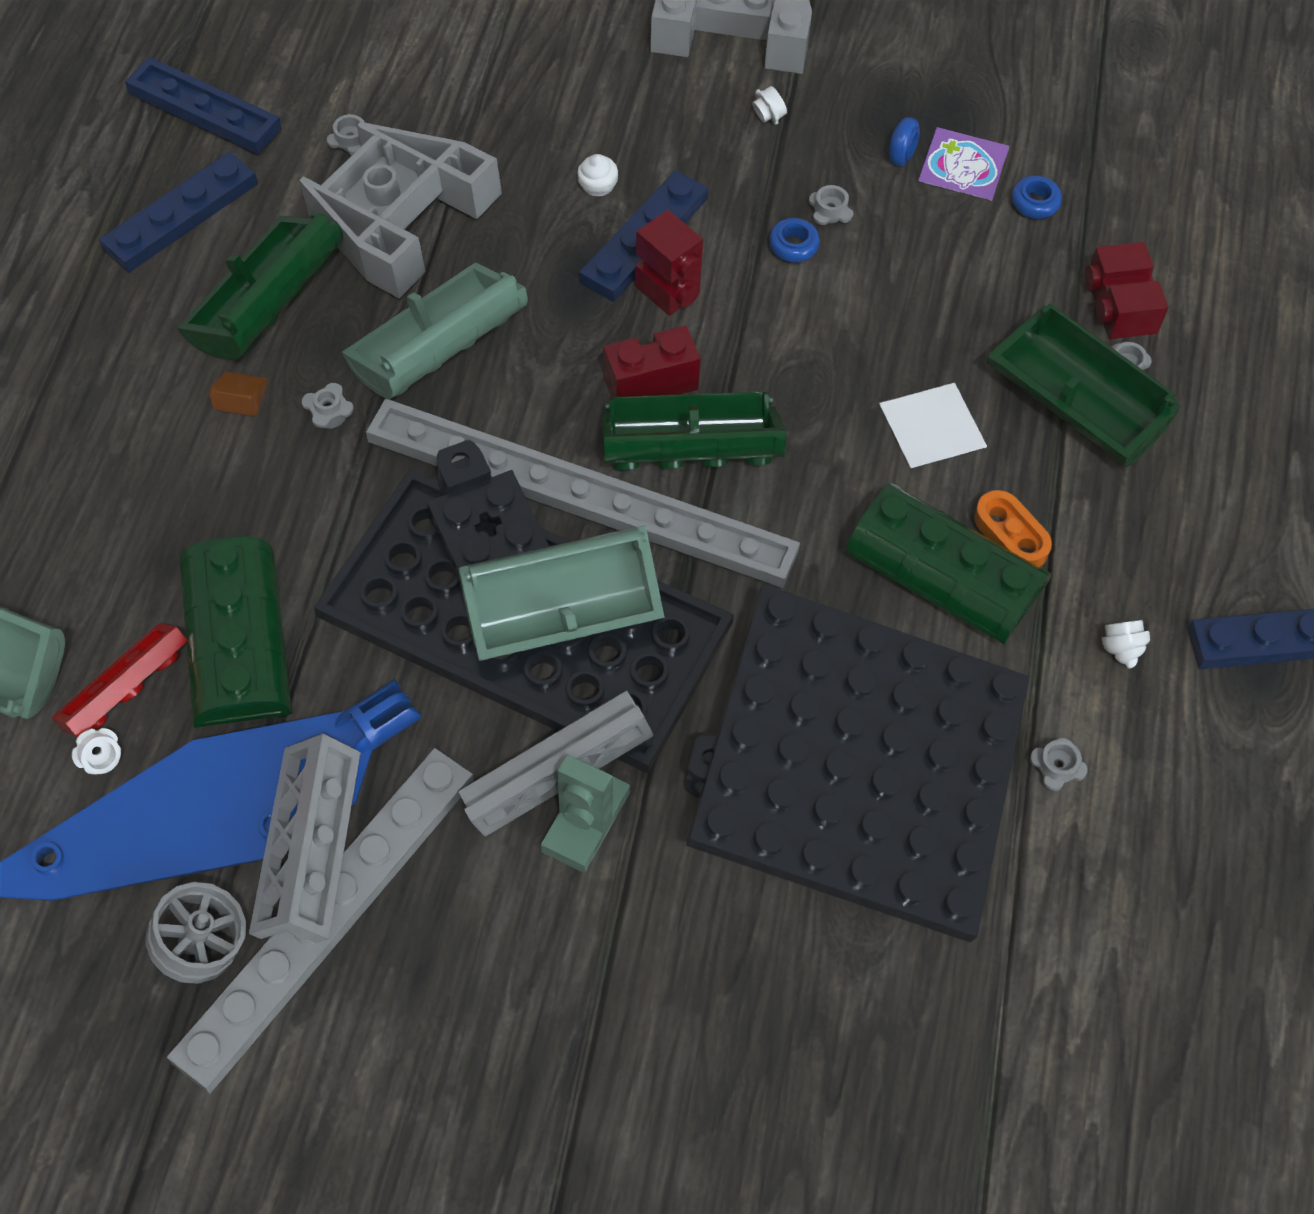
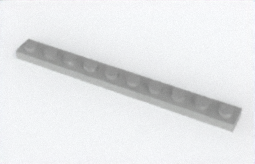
[366,398,800,588]

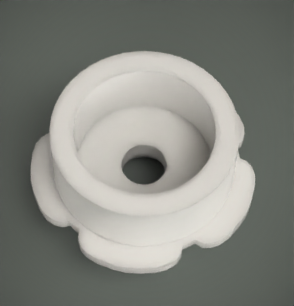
[752,86,787,125]
[72,728,121,775]

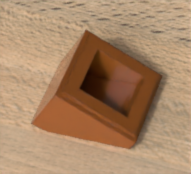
[209,371,268,417]

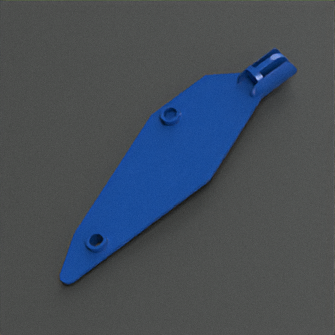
[0,679,422,901]

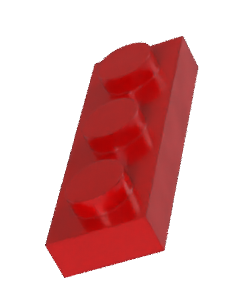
[51,623,188,737]

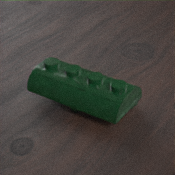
[177,212,343,360]
[987,303,1180,467]
[601,391,786,470]
[845,482,1051,645]
[179,536,292,728]

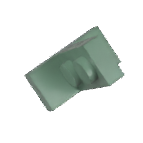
[541,754,631,873]

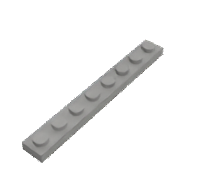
[167,748,474,1094]

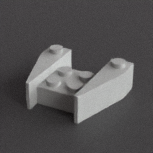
[651,0,812,74]
[299,122,502,299]

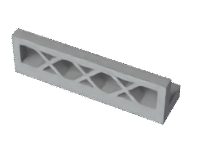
[458,691,654,837]
[249,734,361,943]

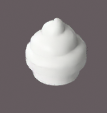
[577,154,618,196]
[1102,620,1150,669]

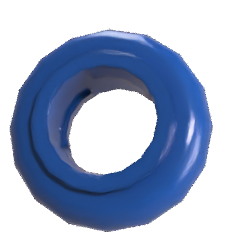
[889,117,920,167]
[1011,176,1062,219]
[769,218,820,263]

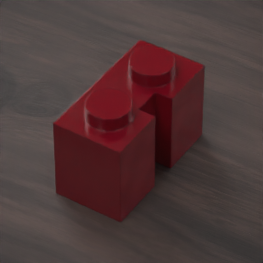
[635,209,703,316]
[1085,242,1169,340]
[603,325,701,397]

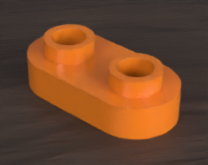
[974,490,1052,567]

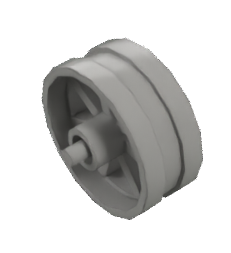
[145,882,246,984]

